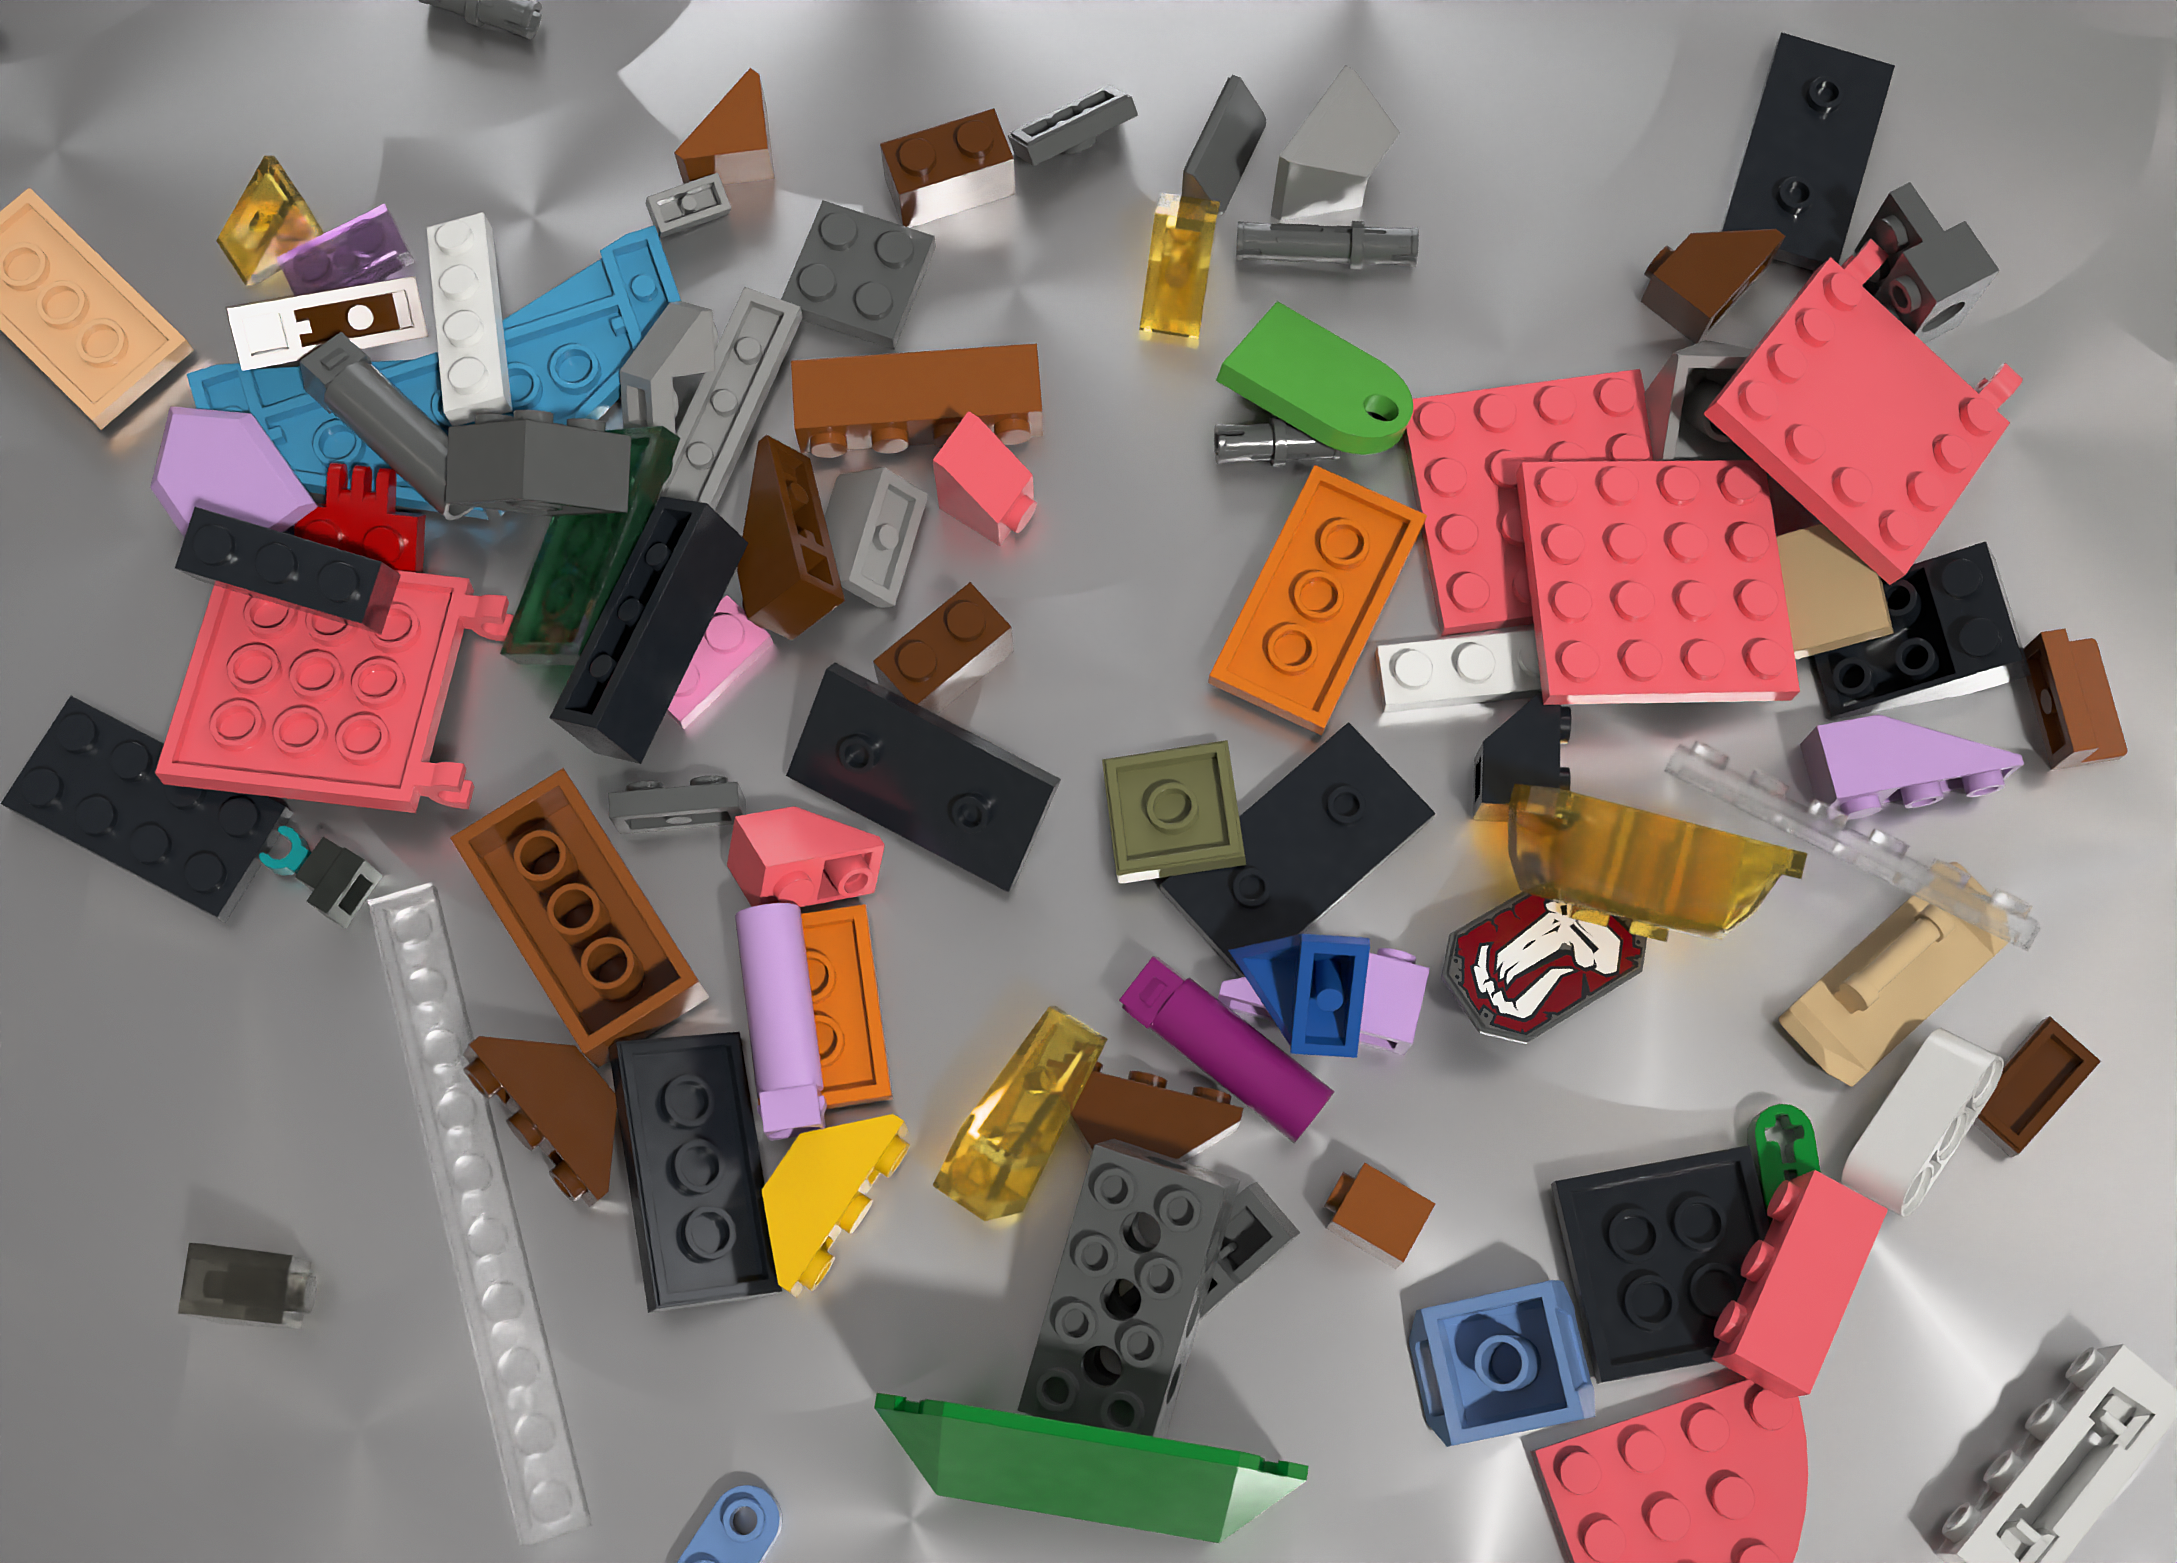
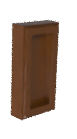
[1973,1016,2101,1157]

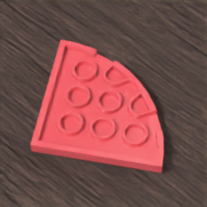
[1530,1379,1808,1563]

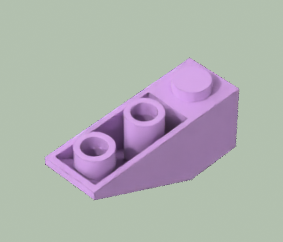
[1800,714,2024,820]

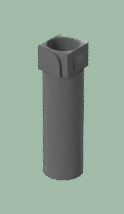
[300,332,475,521]

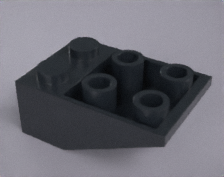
[1814,541,2031,719]

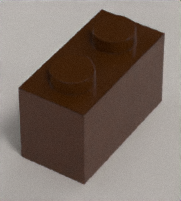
[880,108,1016,228]
[873,582,1014,715]

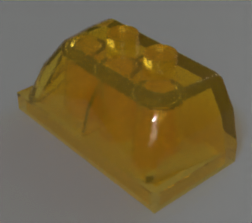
[1508,784,1808,942]

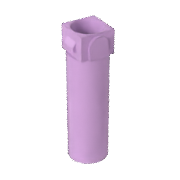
[735,903,827,1141]

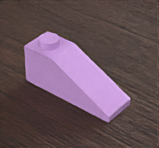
[1218,948,1430,1055]

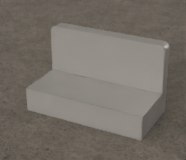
[825,467,929,608]

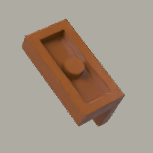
[2023,628,2128,770]

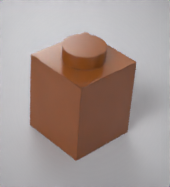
[1324,1163,1436,1269]

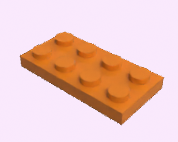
[1208,465,1427,736]

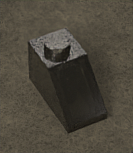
[178,1243,317,1329]

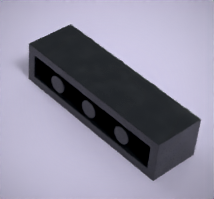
[549,496,748,764]

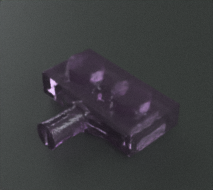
[276,203,415,295]

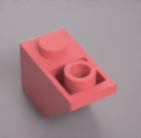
[727,806,885,907]

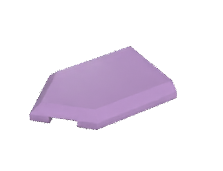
[150,406,318,538]

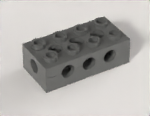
[1017,1139,1241,1439]

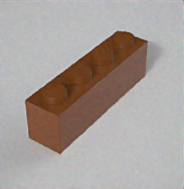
[791,343,1043,458]

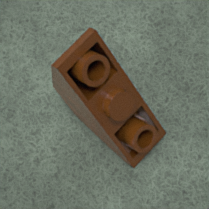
[463,1036,617,1207]
[1046,1055,1244,1162]

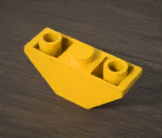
[762,1114,910,1298]

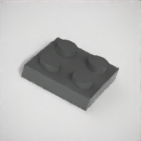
[781,200,936,349]

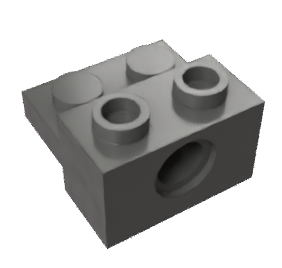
[1854,182,2000,344]

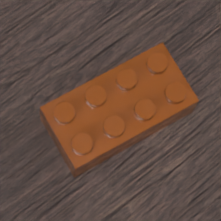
[450,768,709,1068]

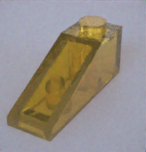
[932,1006,1108,1221]

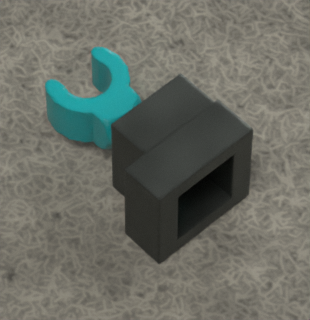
[259,826,383,929]

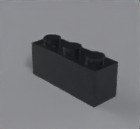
[175,507,401,635]

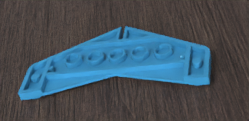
[187,225,681,520]

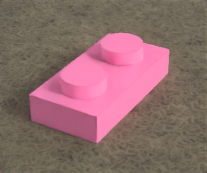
[666,595,773,729]

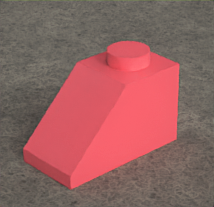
[933,411,1037,546]

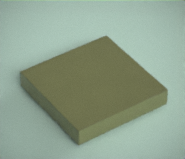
[1102,740,1246,884]

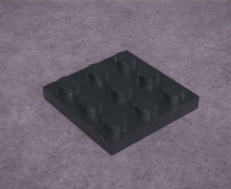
[1551,1145,1770,1384]

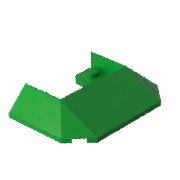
[874,1393,1309,1543]

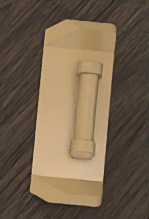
[1779,862,2010,1087]

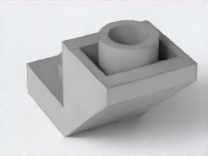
[620,301,718,442]

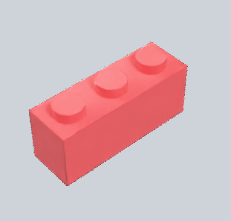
[1712,1170,1888,1399]

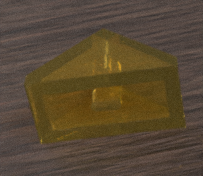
[216,155,329,285]

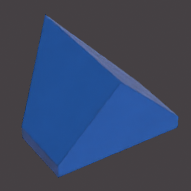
[1228,934,1370,1058]

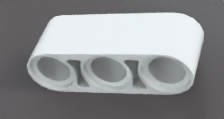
[1842,1028,2004,1217]

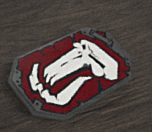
[1441,866,1649,1044]

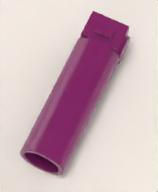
[1119,956,1335,1144]

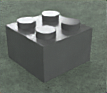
[446,410,631,517]

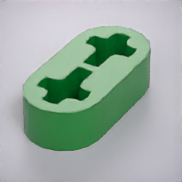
[1747,1104,1821,1225]

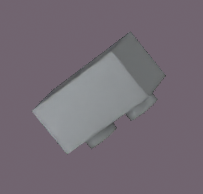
[645,173,731,239]

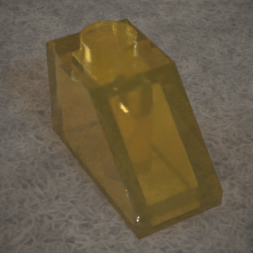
[1139,193,1221,339]

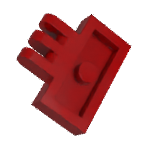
[294,463,426,573]

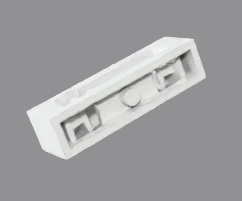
[1935,1344,2177,1563]

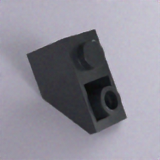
[1473,690,1572,825]

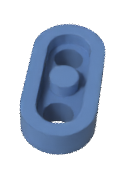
[677,1485,783,1563]

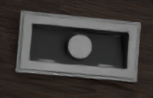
[1181,74,1266,215]

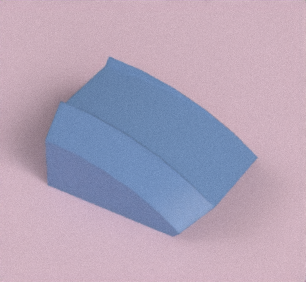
[1408,1280,1596,1447]

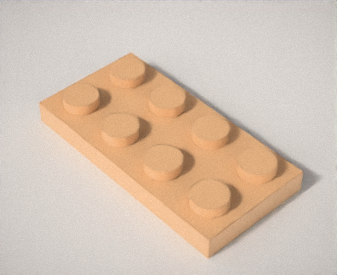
[0,187,194,430]

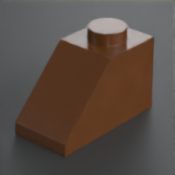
[1640,229,1785,344]

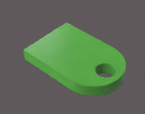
[1216,301,1413,455]

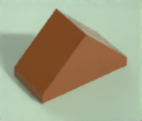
[674,68,775,185]

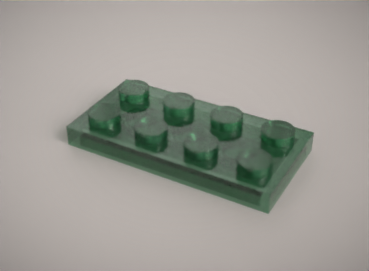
[500,426,680,665]

